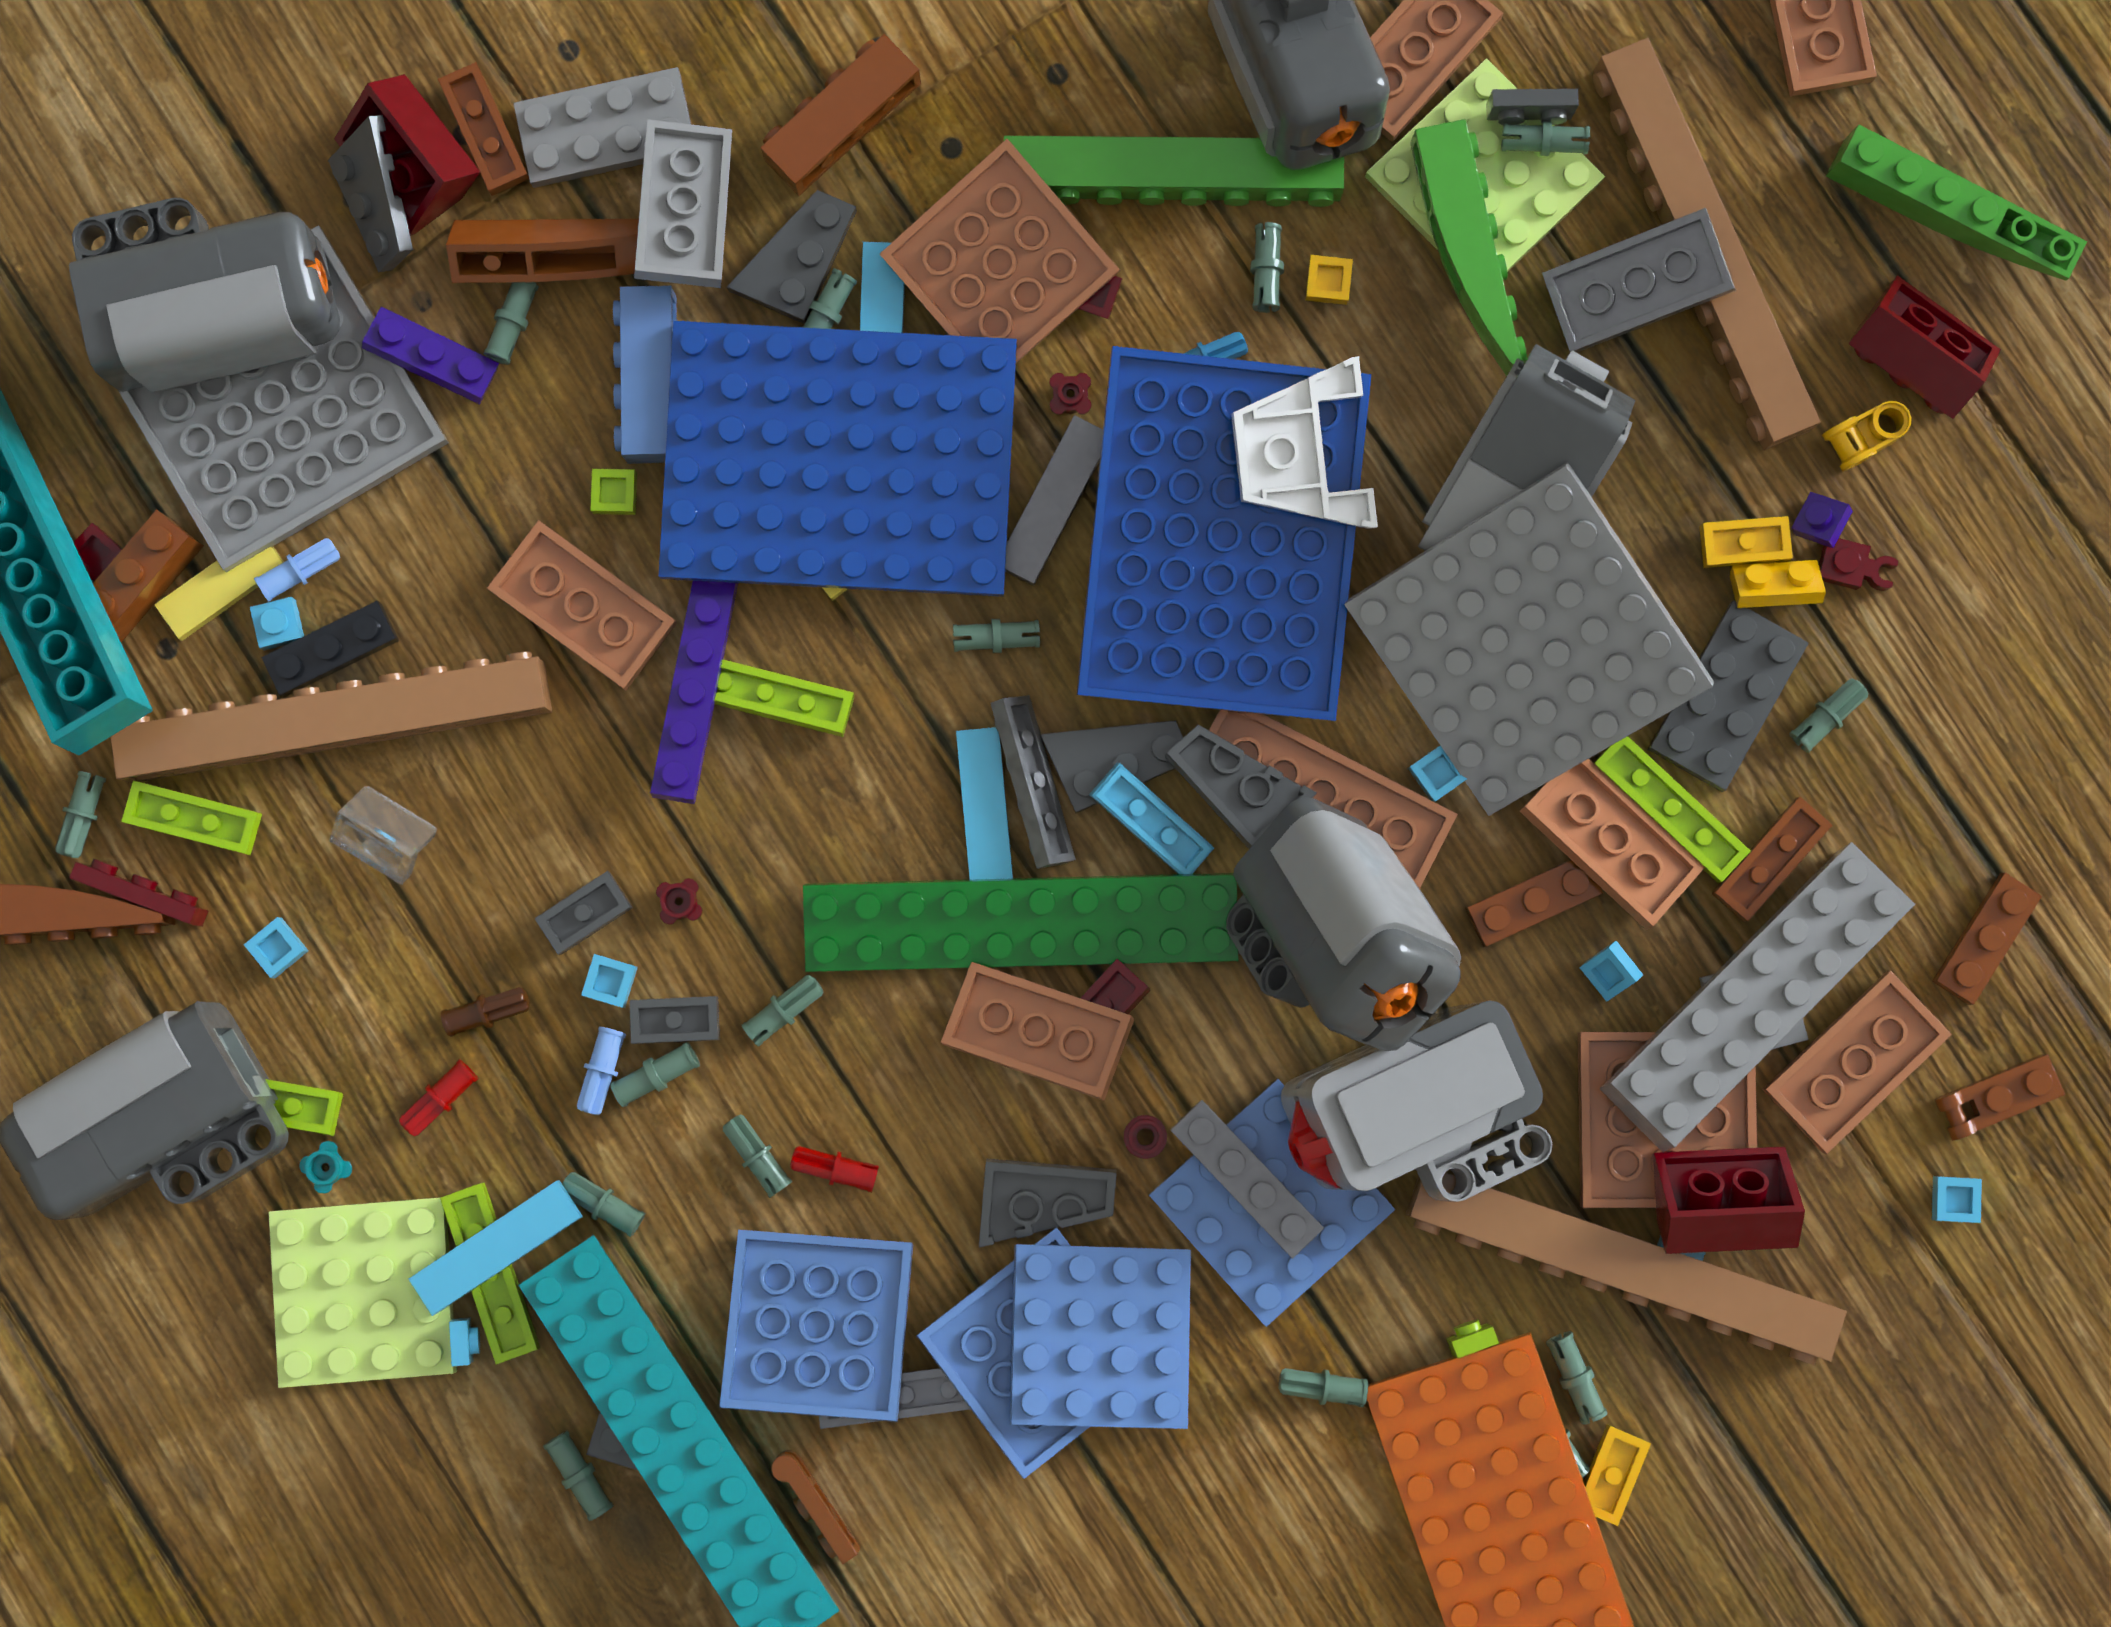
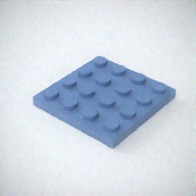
[1149,1079,1396,1327]
[916,1228,1089,1479]
[720,1230,913,1422]
[1010,1244,1191,1429]

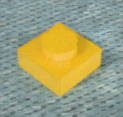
[1305,255,1353,305]

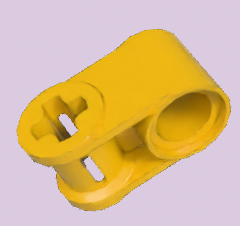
[1822,401,1912,472]

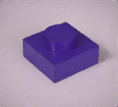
[1791,492,1853,548]

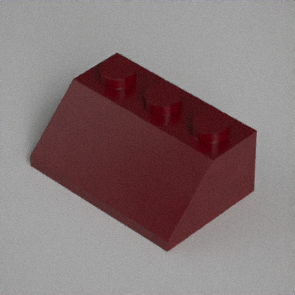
[334,74,480,236]
[1848,275,2001,419]
[1653,1147,1805,1254]

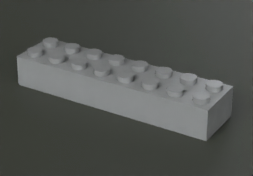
[1600,842,1915,1152]

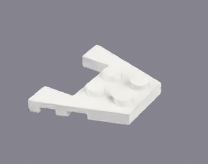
[1231,356,1378,529]

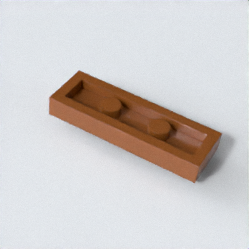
[438,62,529,196]
[1712,797,1833,922]
[1465,860,1603,947]
[1932,872,2042,1005]

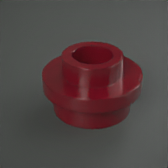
[1124,1115,1167,1159]

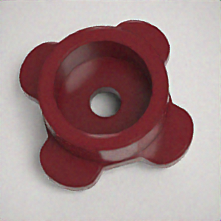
[1049,373,1092,415]
[656,878,703,925]

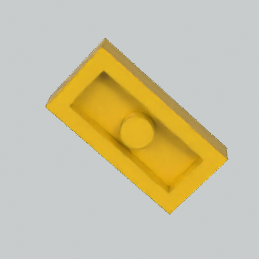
[1699,516,1793,568]
[1729,560,1826,608]
[1584,1424,1651,1526]

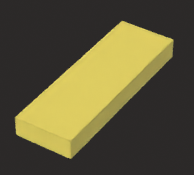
[154,547,284,641]

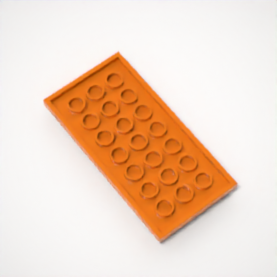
[1367,1332,1634,1627]

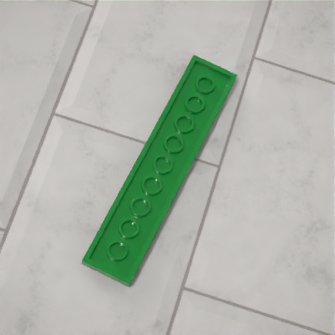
[803,873,1238,972]

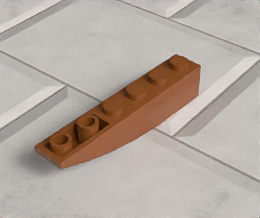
[446,219,639,283]
[0,884,176,945]

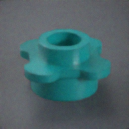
[299,1141,352,1193]

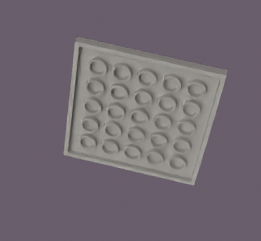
[119,225,449,572]
[1344,462,1714,816]

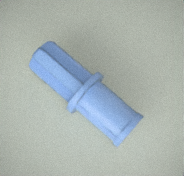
[254,538,340,602]
[577,1026,626,1115]

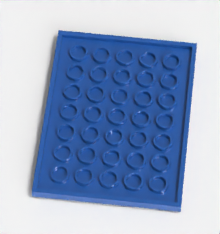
[658,321,1017,597]
[1076,346,1372,721]

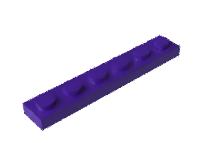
[650,581,738,804]

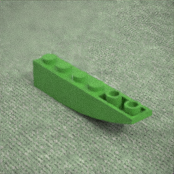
[1410,119,1527,376]
[1826,125,2087,281]

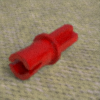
[399,1059,479,1136]
[790,1146,879,1193]

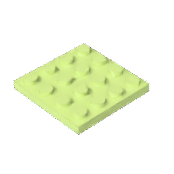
[1365,58,1605,272]
[269,1197,457,1388]

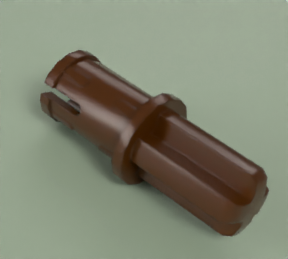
[441,987,530,1037]

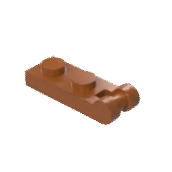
[1934,1054,2065,1141]
[771,1450,861,1564]

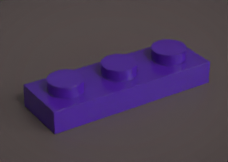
[362,307,499,405]

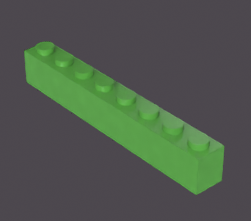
[1004,136,1344,207]

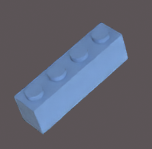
[613,286,677,464]

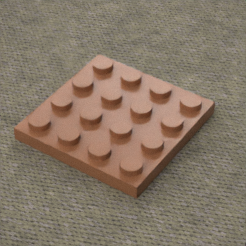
[880,139,1121,363]
[1577,1032,1757,1208]

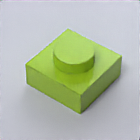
[590,469,637,515]
[1446,1319,1499,1358]

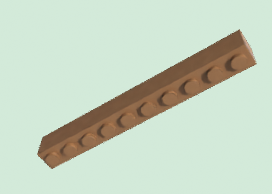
[1593,38,1821,451]
[110,652,553,783]
[1405,1173,1847,1365]

